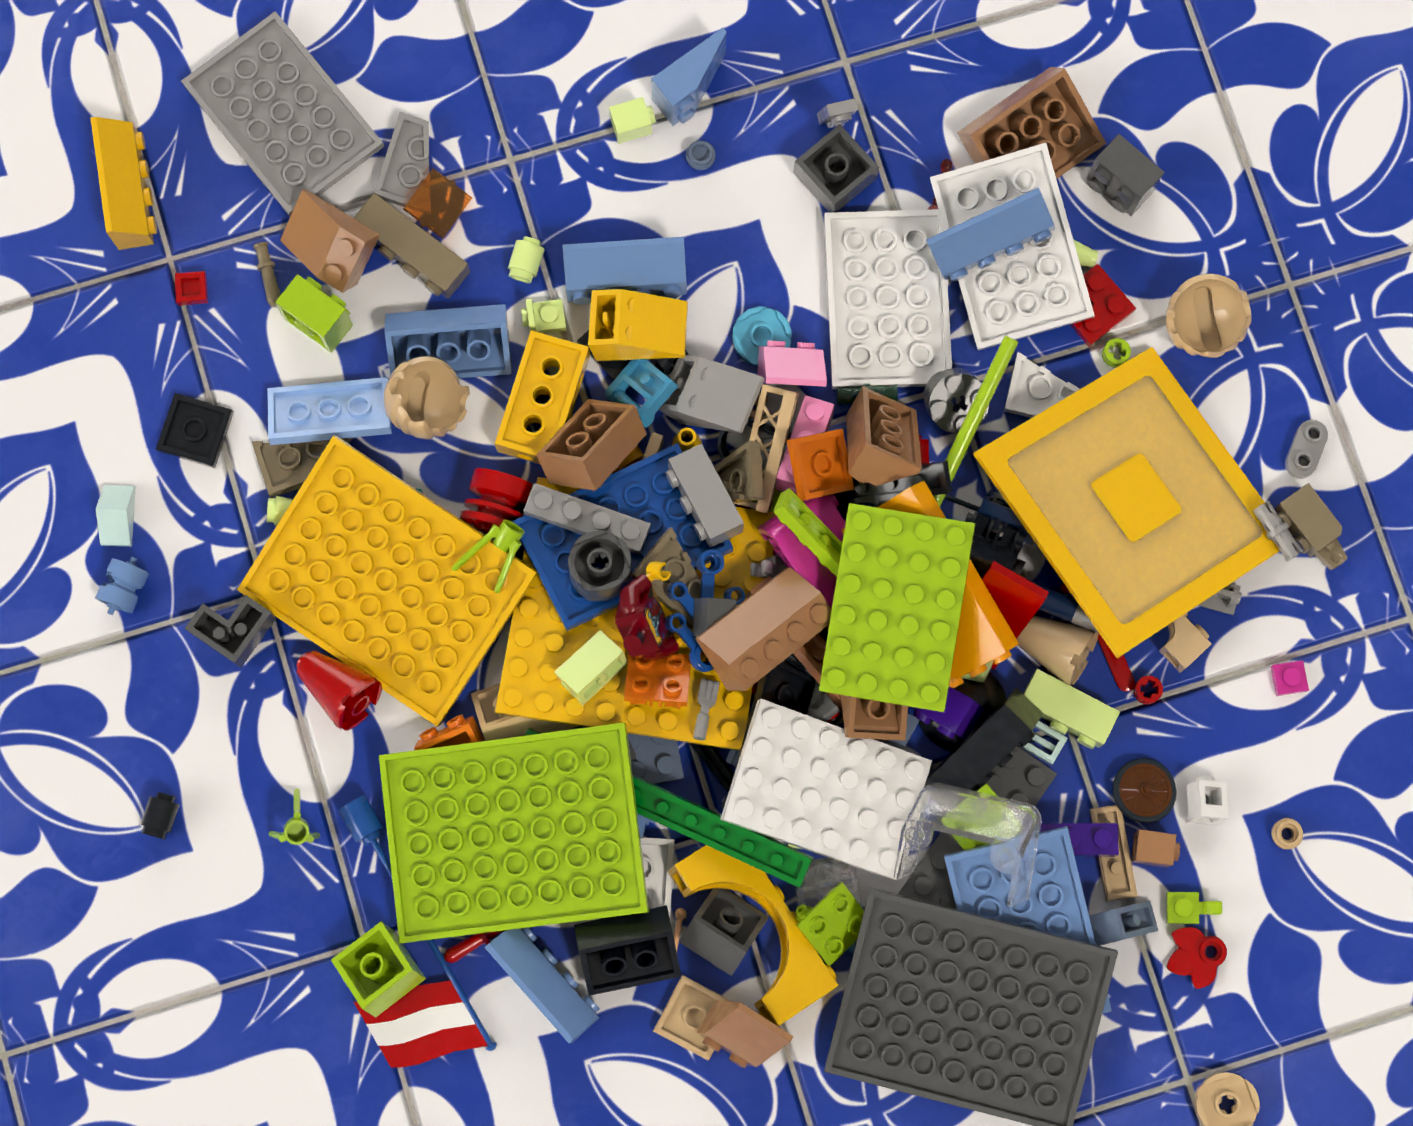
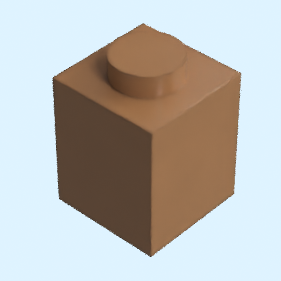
[1131,829,1180,868]

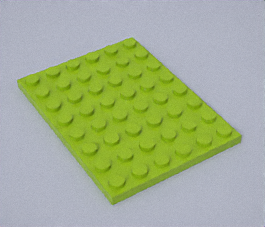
[379,722,649,944]

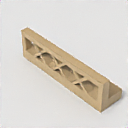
[734,384,799,513]

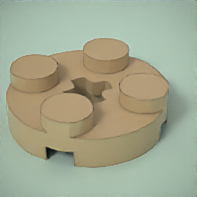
[1194,1072,1260,1126]

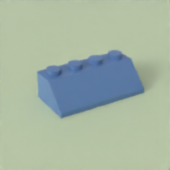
[926,187,1055,282]
[562,237,687,305]
[384,304,512,379]
[484,927,600,1044]

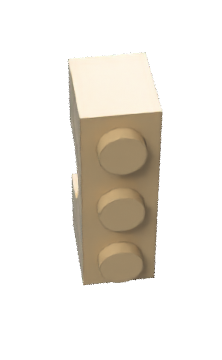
[1159,613,1212,673]

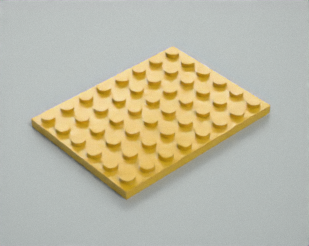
[237,436,538,727]

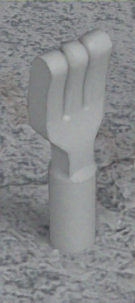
[693,678,720,741]

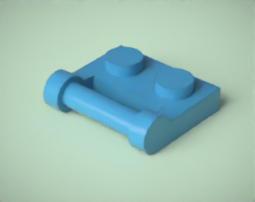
[606,359,678,428]

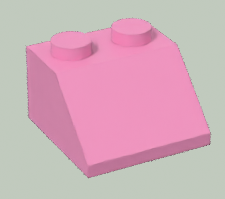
[757,341,827,387]

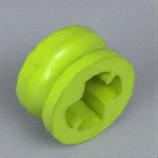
[1102,338,1131,368]

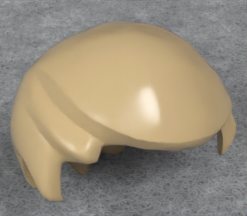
[1166,274,1252,358]
[384,356,470,440]

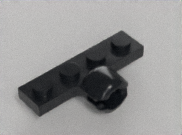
[834,461,953,507]

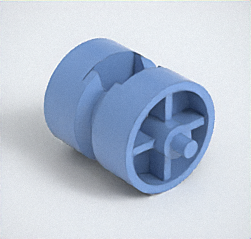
[95,557,149,615]

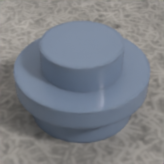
[686,141,716,170]

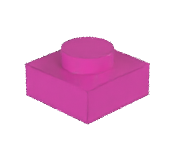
[1271,660,1309,697]

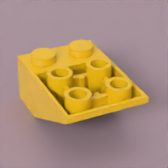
[588,289,688,361]

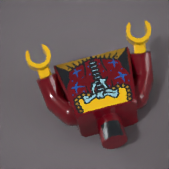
[615,561,693,661]

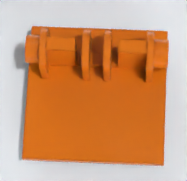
[624,653,691,709]

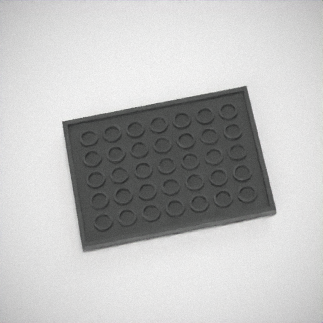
[824,887,1118,1126]

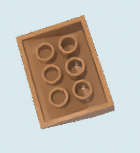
[957,67,1106,179]

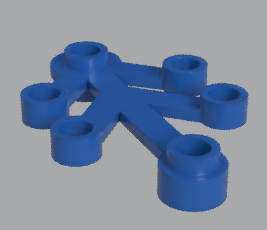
[665,549,745,672]

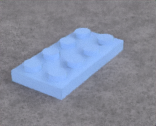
[267,377,392,445]

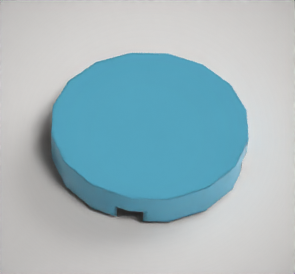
[732,306,792,366]

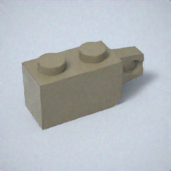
[1274,483,1348,571]

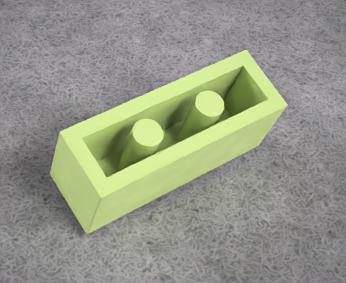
[1023,669,1120,749]

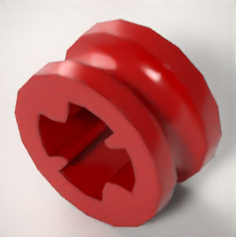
[1133,676,1163,705]

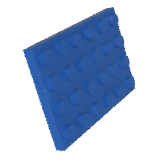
[512,443,733,632]

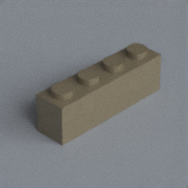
[354,193,470,299]

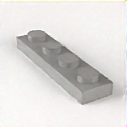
[523,483,651,555]

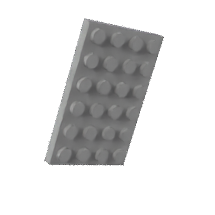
[181,11,385,217]

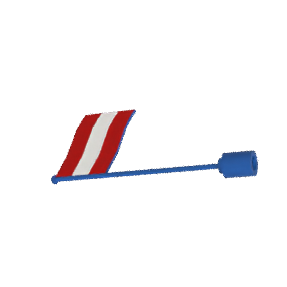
[338,795,497,1068]

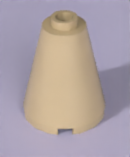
[1017,615,1099,686]

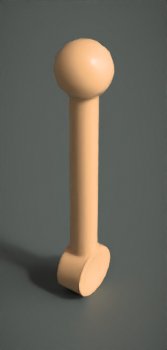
[674,908,687,951]

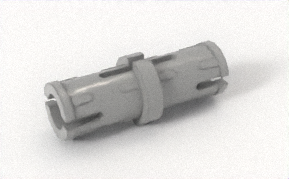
[1252,500,1303,562]

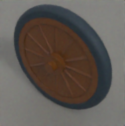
[1113,758,1177,823]

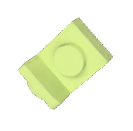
[521,298,567,334]

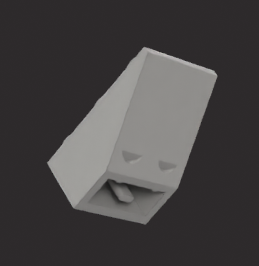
[659,355,765,434]

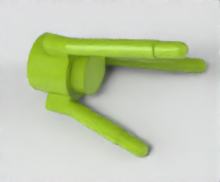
[451,519,524,593]
[269,788,320,845]

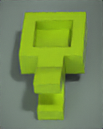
[1166,892,1222,924]

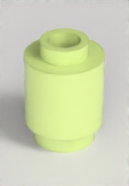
[508,236,545,283]

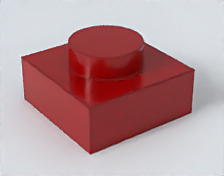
[175,271,208,306]

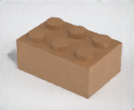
[537,399,647,491]

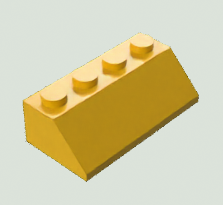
[90,117,157,250]

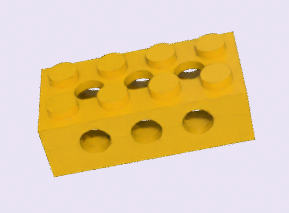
[495,330,590,464]

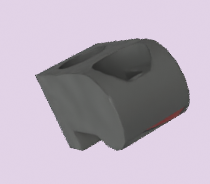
[807,693,844,726]

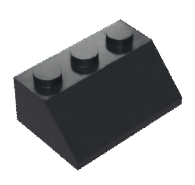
[574,905,681,996]

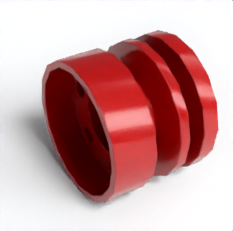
[459,468,533,534]

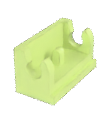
[555,630,628,706]

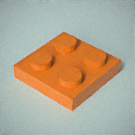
[787,428,854,501]

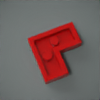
[1070,264,1136,347]

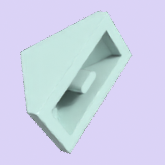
[96,485,136,547]

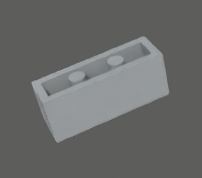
[665,444,744,548]

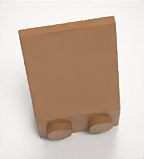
[280,189,380,293]
[841,695,908,741]
[697,1000,794,1069]

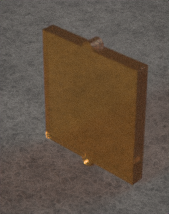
[403,168,472,239]

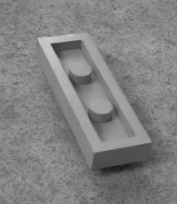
[817,98,859,128]

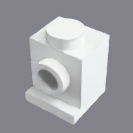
[1186,776,1229,825]

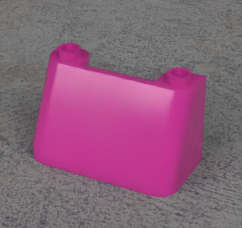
[757,494,846,632]

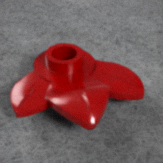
[1167,927,1227,989]

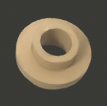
[1271,818,1303,850]

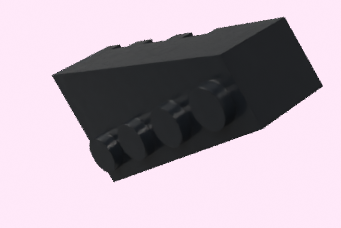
[924,687,1043,812]

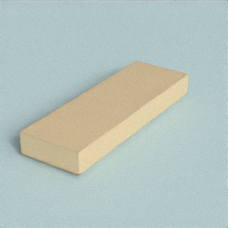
[1089,805,1138,902]

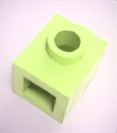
[609,97,656,144]

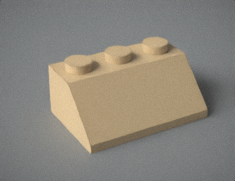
[471,683,578,741]

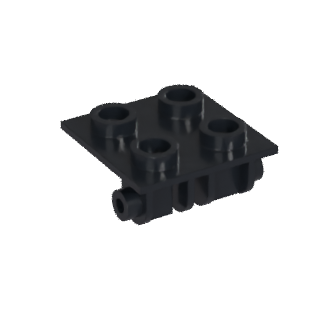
[965,512,1026,570]

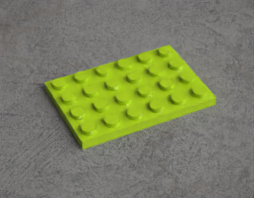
[819,503,976,712]

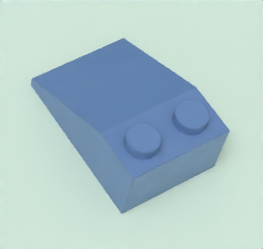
[651,28,727,126]

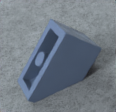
[1089,900,1159,946]

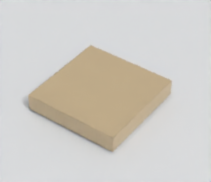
[653,975,731,1061]

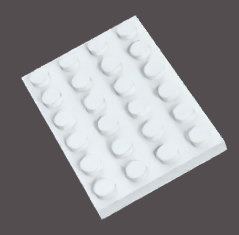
[930,143,1095,351]
[824,209,952,389]
[720,699,932,880]

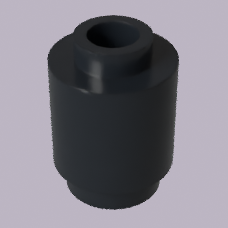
[141,792,180,840]

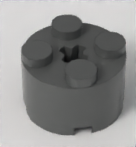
[923,368,989,434]
[568,530,632,601]

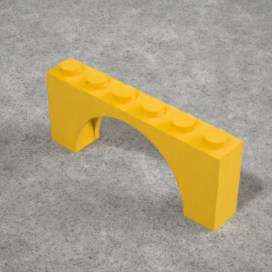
[668,845,839,1026]

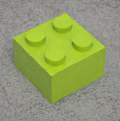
[275,274,353,353]
[331,921,426,1017]

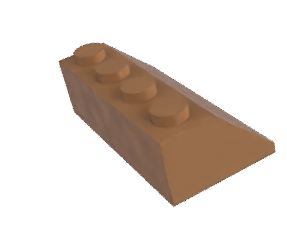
[846,386,922,486]
[695,567,832,691]

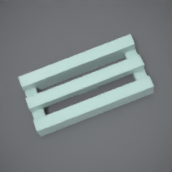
[1018,721,1068,765]

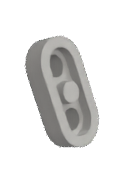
[1285,420,1328,479]

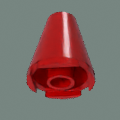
[296,651,382,731]

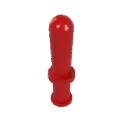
[444,930,505,963]

